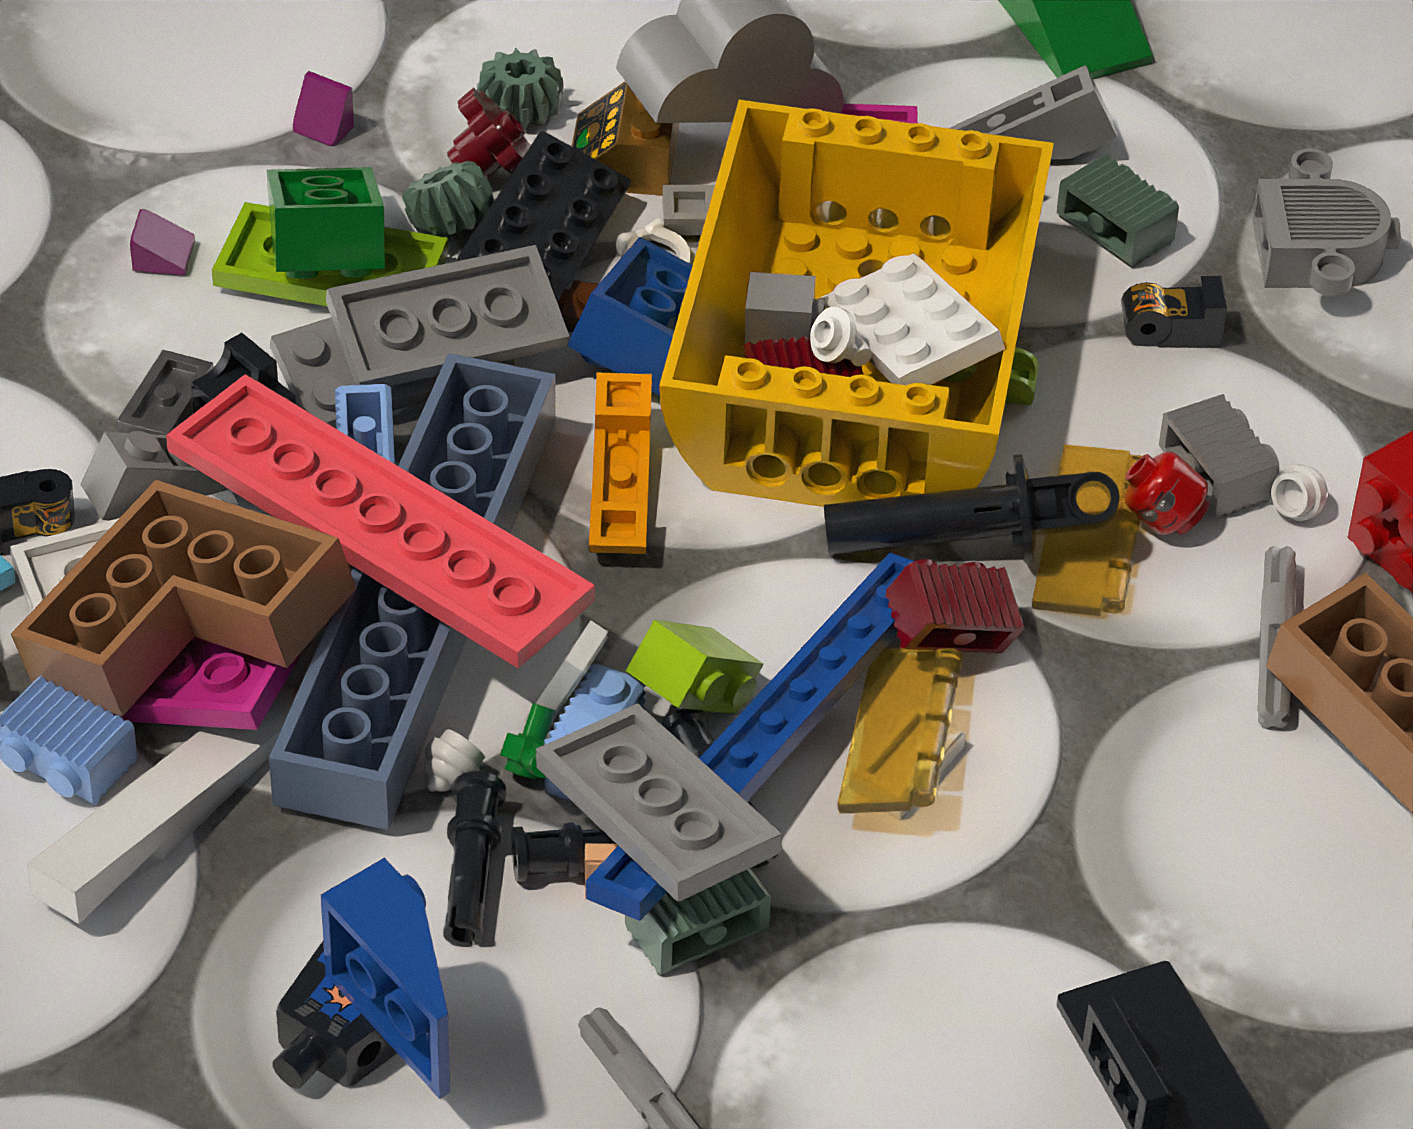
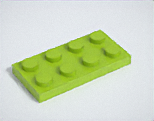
[212,202,448,307]

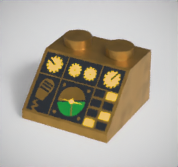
[572,81,679,196]

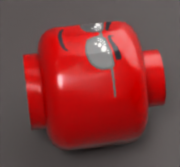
[1125,452,1209,535]

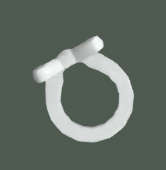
[616,217,691,263]

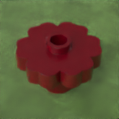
[447,88,531,178]

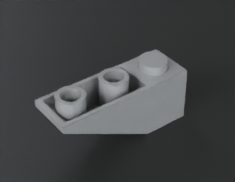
[80,431,234,521]

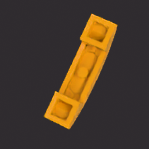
[589,373,652,554]

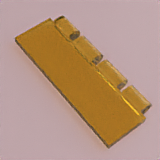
[1032,444,1142,616]
[837,648,963,814]

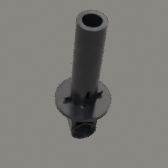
[824,454,1120,562]

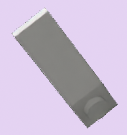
[949,65,1118,159]

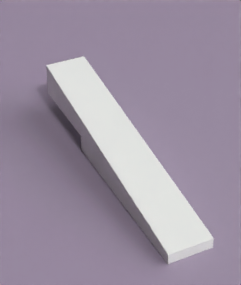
[27,686,297,924]

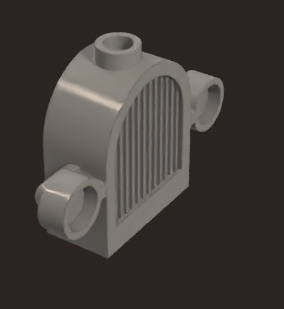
[1252,148,1400,297]

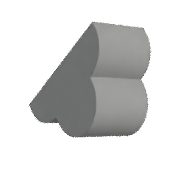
[616,0,844,123]

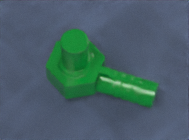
[500,703,555,781]

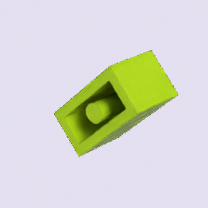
[626,619,764,714]

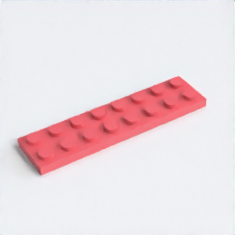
[166,374,595,668]

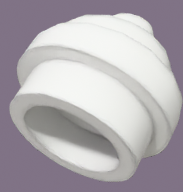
[1271,464,1328,521]
[425,729,485,792]

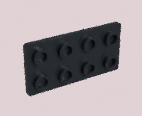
[456,131,631,302]
[1056,961,1271,1129]

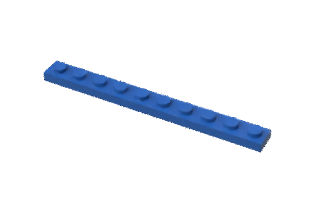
[586,553,914,921]

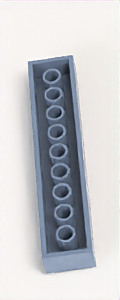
[269,353,555,830]

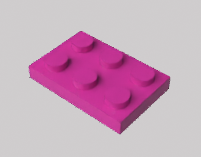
[104,637,304,730]

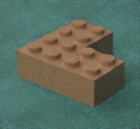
[11,480,356,716]
[1266,572,1413,813]

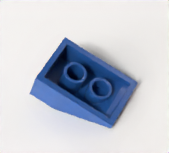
[567,237,693,396]
[321,857,450,1099]

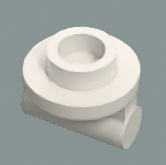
[810,307,872,366]

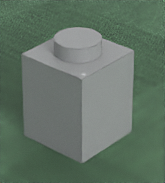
[745,272,825,344]

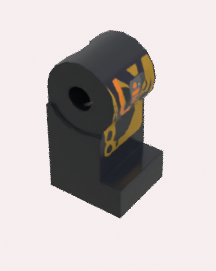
[1121,276,1227,348]
[0,469,75,555]

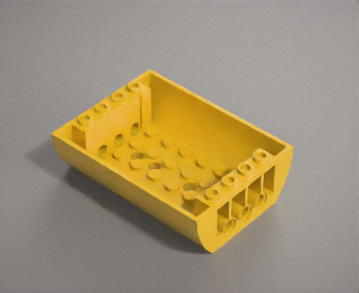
[659,100,1054,507]

